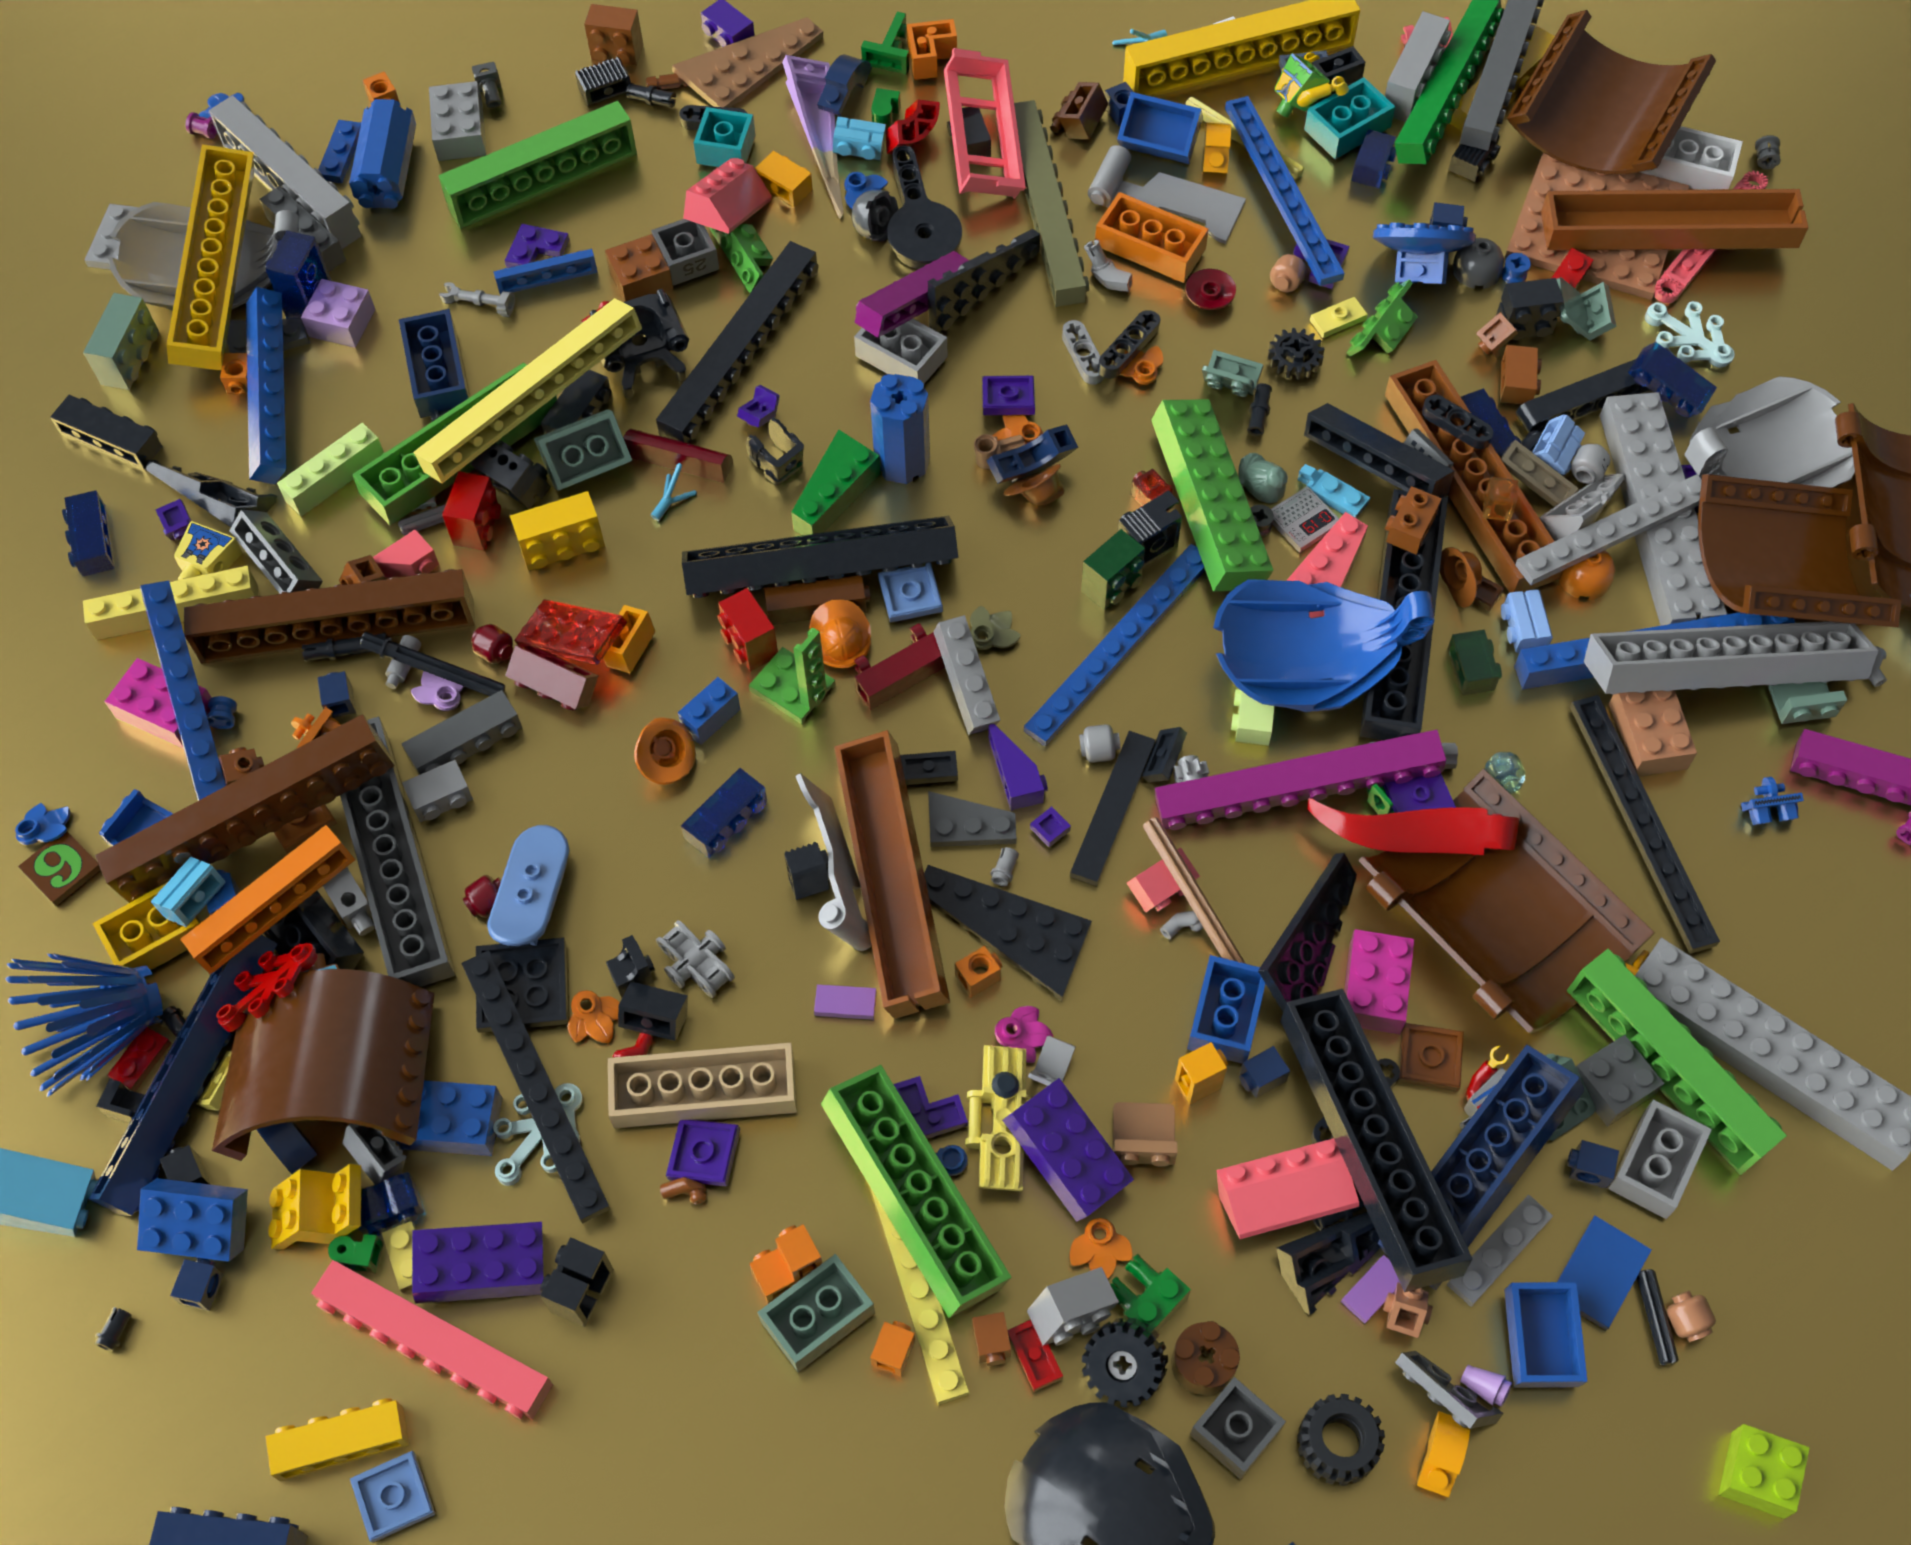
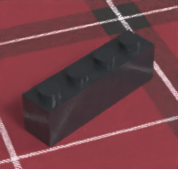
[50,395,163,469]

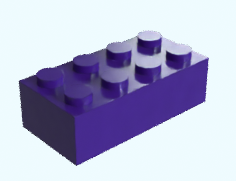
[1002,1078,1134,1222]
[412,1222,544,1304]

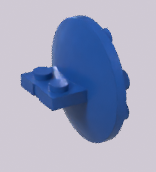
[1373,223,1476,284]

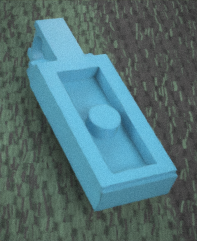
[1297,464,1370,518]

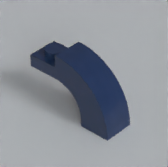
[817,54,872,116]
[986,424,1078,484]
[256,1121,317,1174]

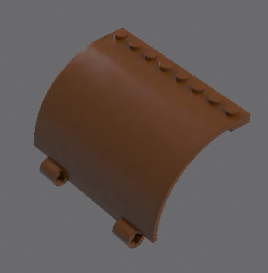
[1835,403,1911,611]
[1358,768,1655,1033]

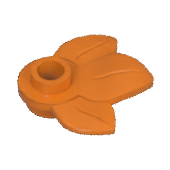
[1113,346,1163,385]
[992,415,1043,444]
[568,990,620,1044]
[1069,1218,1132,1279]

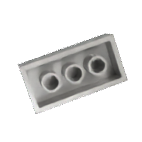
[1385,11,1451,122]

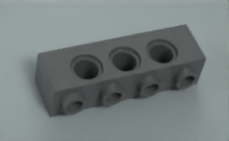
[229,510,323,593]

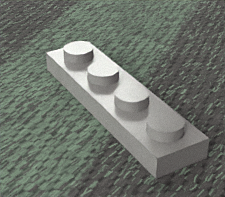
[1447,1194,1553,1307]

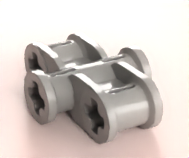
[656,920,735,998]

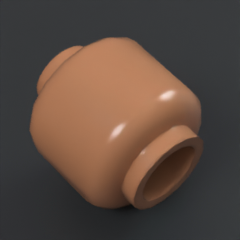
[1270,254,1307,293]
[1666,1290,1716,1342]

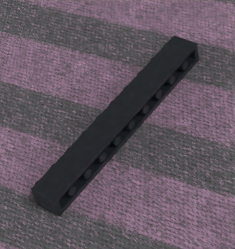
[656,241,819,443]

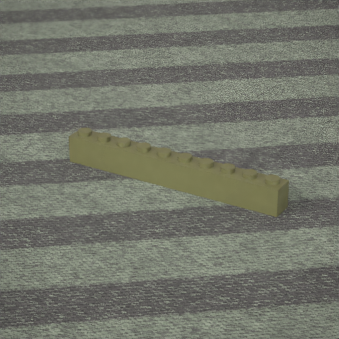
[1014,100,1089,307]

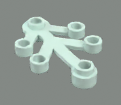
[1645,301,1735,368]
[493,1083,582,1186]

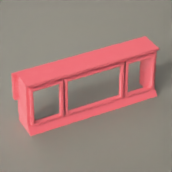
[944,48,1026,199]

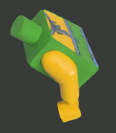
[1275,52,1349,118]

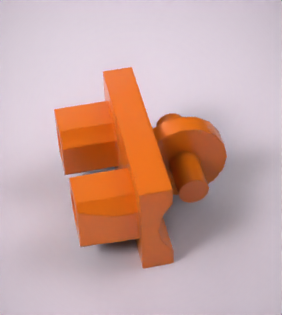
[291,707,341,748]

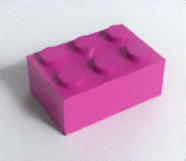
[104,658,212,749]
[1344,929,1414,1034]

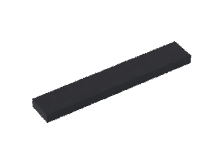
[1070,731,1156,886]

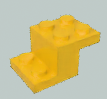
[268,1164,361,1250]

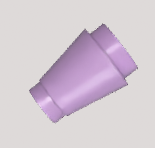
[1460,1364,1512,1407]

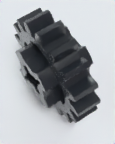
[1267,328,1325,380]

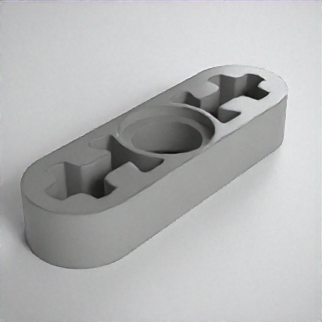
[1062,320,1104,384]

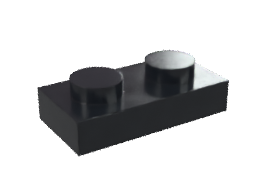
[1142,727,1187,783]
[900,751,958,785]

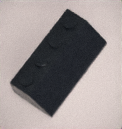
[263,891,364,973]

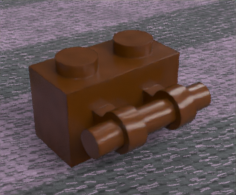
[1050,82,1109,140]

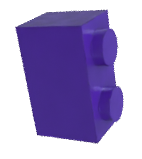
[701,0,755,47]

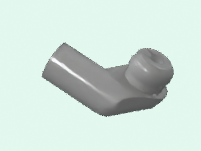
[1869,646,1887,687]
[1160,911,1203,939]

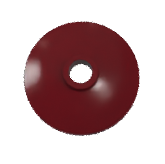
[1185,268,1236,310]

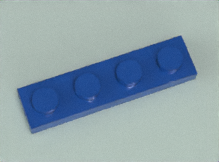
[493,249,598,295]

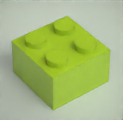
[1718,1424,1810,1519]

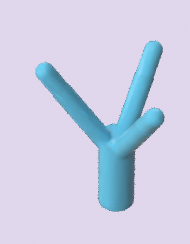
[1112,29,1167,45]
[650,463,697,521]

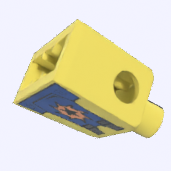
[174,521,243,580]

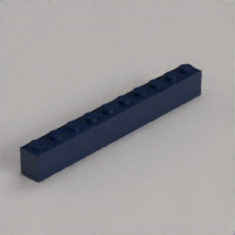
[89,934,277,1216]

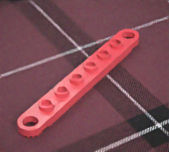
[1654,171,1768,303]

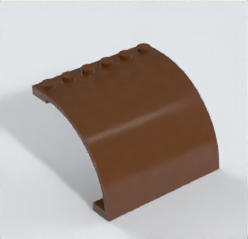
[1507,10,1716,174]
[1698,474,1902,628]
[212,969,435,1161]

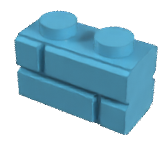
[833,117,886,160]
[151,857,226,928]

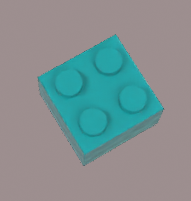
[693,107,756,167]

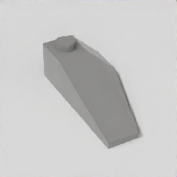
[1539,473,1625,542]

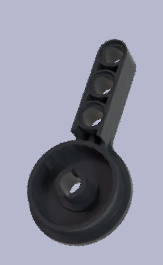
[887,145,962,269]

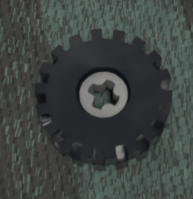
[1082,1318,1168,1407]

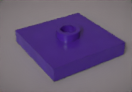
[982,375,1035,415]
[1383,773,1456,813]
[666,1120,741,1187]

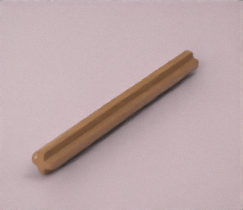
[1143,817,1246,964]

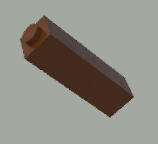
[764,575,871,625]

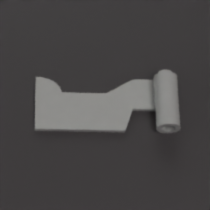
[1088,145,1246,244]
[796,773,872,951]

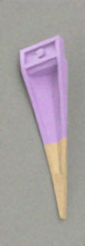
[783,55,844,219]

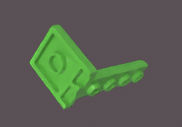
[749,628,836,724]

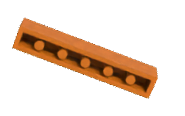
[181,825,356,975]

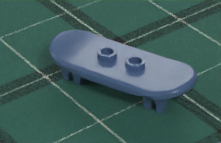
[487,825,570,946]

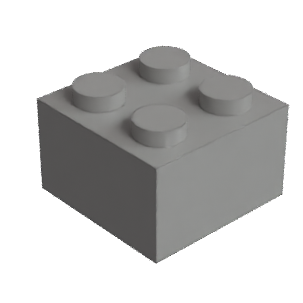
[1027,1267,1119,1346]

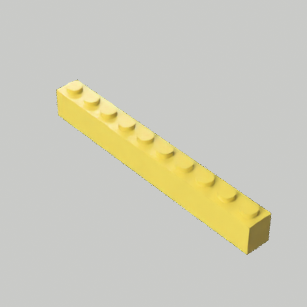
[413,298,642,483]

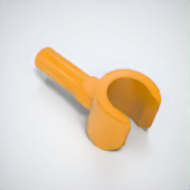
[1625,950,1649,976]

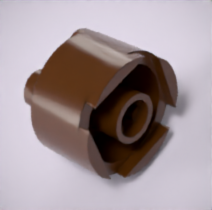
[1172,1321,1240,1396]

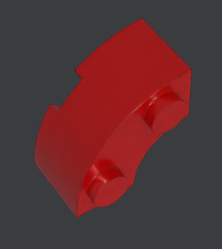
[885,99,940,155]

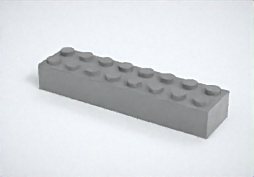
[209,95,361,249]

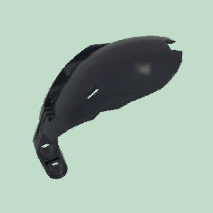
[1004,1402,1215,1545]

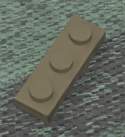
[1500,440,1578,507]

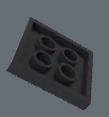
[476,937,568,1033]

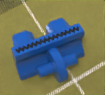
[1741,777,1804,825]

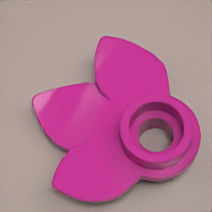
[995,1006,1054,1063]

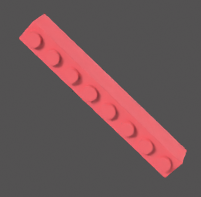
[311,1260,553,1420]

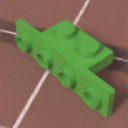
[709,224,773,293]
[1346,279,1418,357]

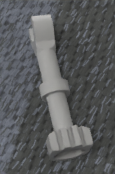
[439,282,515,317]

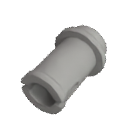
[990,847,1019,886]

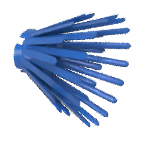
[5,953,163,1097]

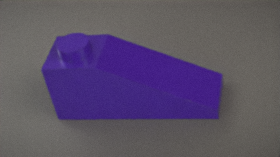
[988,724,1048,810]

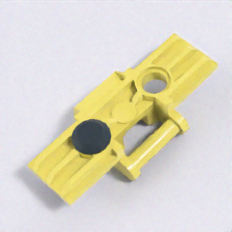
[965,1045,1031,1191]

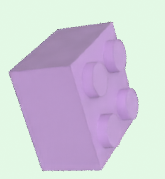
[301,279,375,348]

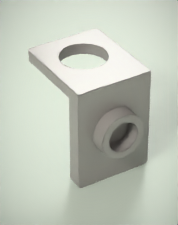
[1028,1035,1076,1086]

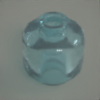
[1484,752,1526,794]

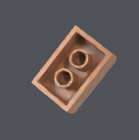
[1608,690,1697,776]

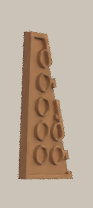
[672,17,823,108]

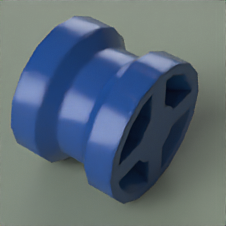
[1501,253,1531,283]
[207,696,237,729]

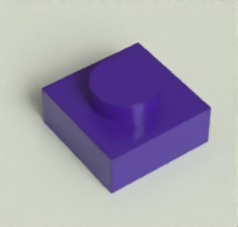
[1030,806,1071,847]

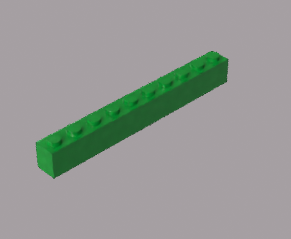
[1395,0,1504,164]

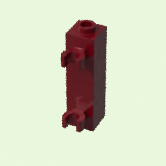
[854,623,945,711]

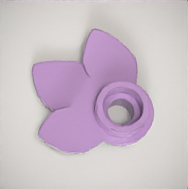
[411,671,464,711]

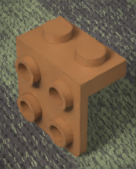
[1113,1102,1177,1167]

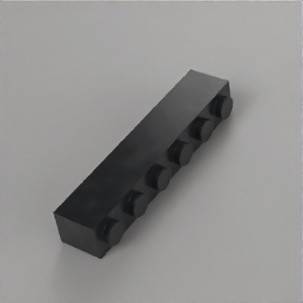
[1304,403,1455,498]

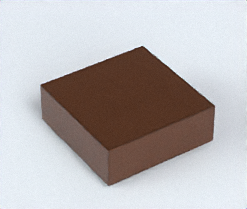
[1474,576,1504,612]

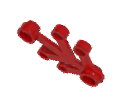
[216,943,318,1032]

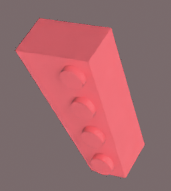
[1286,512,1368,618]

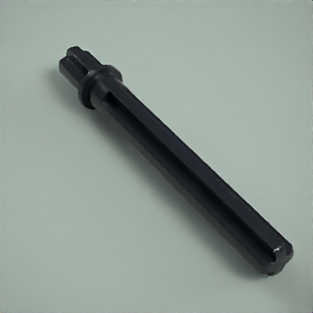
[360,632,505,696]

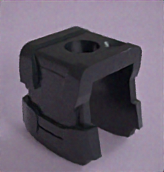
[746,417,804,485]

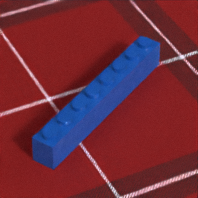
[246,287,286,485]

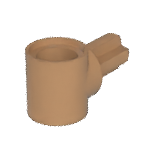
[974,434,1025,469]

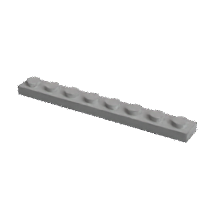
[1515,474,1702,585]

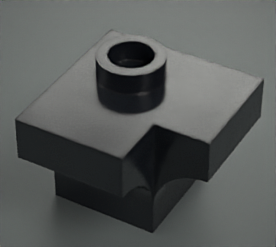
[606,935,655,998]

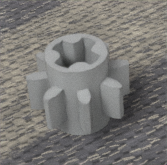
[1173,755,1210,783]

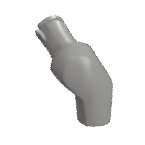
[1084,240,1133,292]

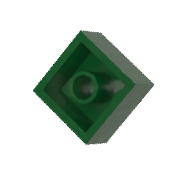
[1081,529,1145,610]

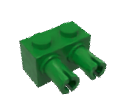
[1110,1254,1191,1333]

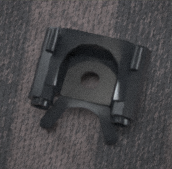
[587,289,689,399]

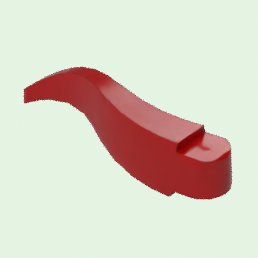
[1308,798,1520,855]

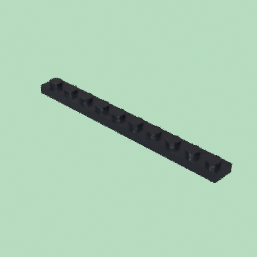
[1570,695,1720,954]
[461,950,611,1224]

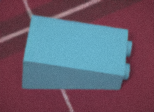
[0,1148,98,1237]

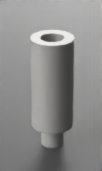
[385,635,421,689]

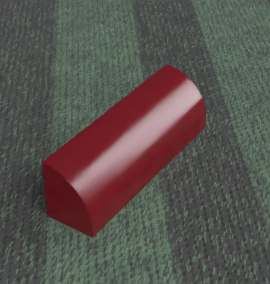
[623,428,733,483]

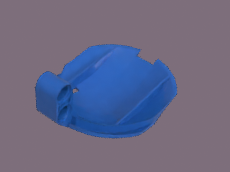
[1213,579,1435,712]

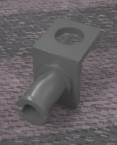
[472,62,502,108]

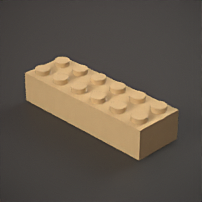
[608,1042,797,1128]

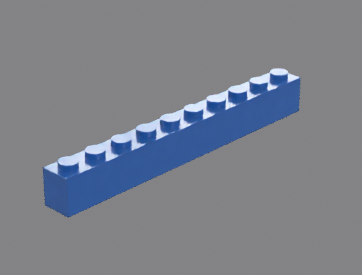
[1514,612,1795,690]

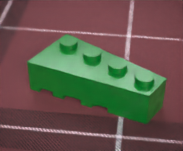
[791,429,881,535]

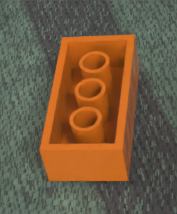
[1095,192,1209,283]

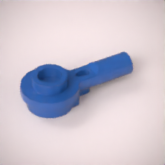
[936,1145,968,1176]

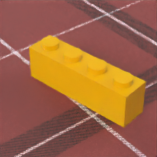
[265,1398,409,1481]

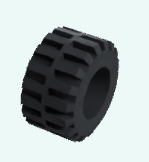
[1297,1394,1385,1486]

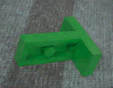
[861,11,910,75]

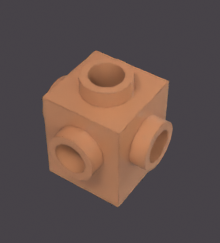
[1383,1282,1433,1338]

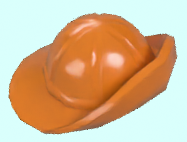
[809,600,871,668]
[634,717,696,785]

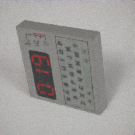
[1271,486,1339,553]

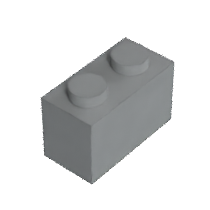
[402,760,473,823]

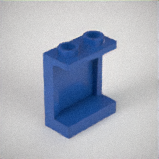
[99,789,173,847]

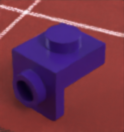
[737,385,780,428]
[155,499,192,540]

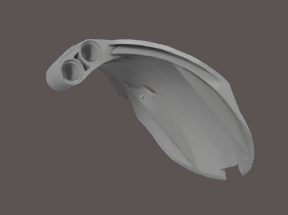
[107,202,299,311]
[1685,376,1855,488]

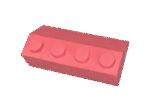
[683,158,772,234]
[1216,1138,1359,1239]

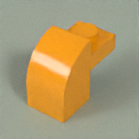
[1203,122,1231,174]
[1417,1411,1470,1497]

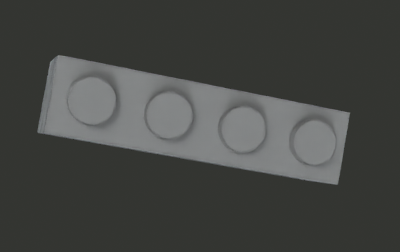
[934,615,1000,736]

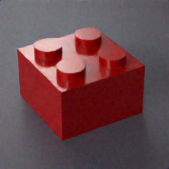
[442,472,501,551]
[717,588,778,672]

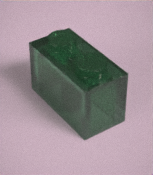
[1447,629,1502,695]

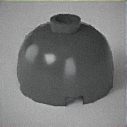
[852,190,899,242]
[1452,238,1504,289]

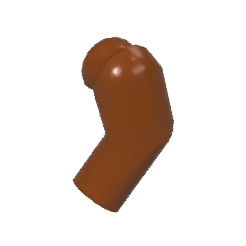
[660,1177,707,1205]

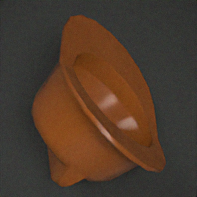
[1004,464,1065,505]
[1440,547,1482,608]

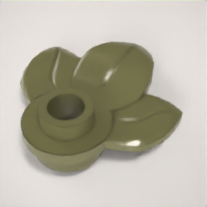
[970,606,1021,650]

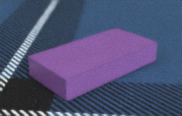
[814,984,877,1020]
[1341,1255,1400,1324]

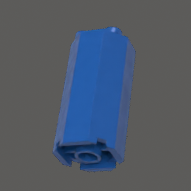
[349,99,417,209]
[870,374,930,484]

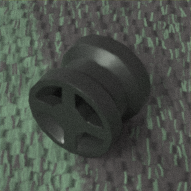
[1250,504,1274,538]

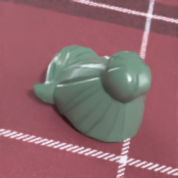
[1238,453,1288,503]

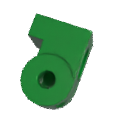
[871,88,901,129]
[328,1234,384,1274]

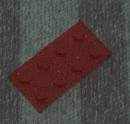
[514,599,627,665]

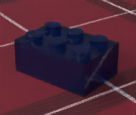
[266,230,332,319]

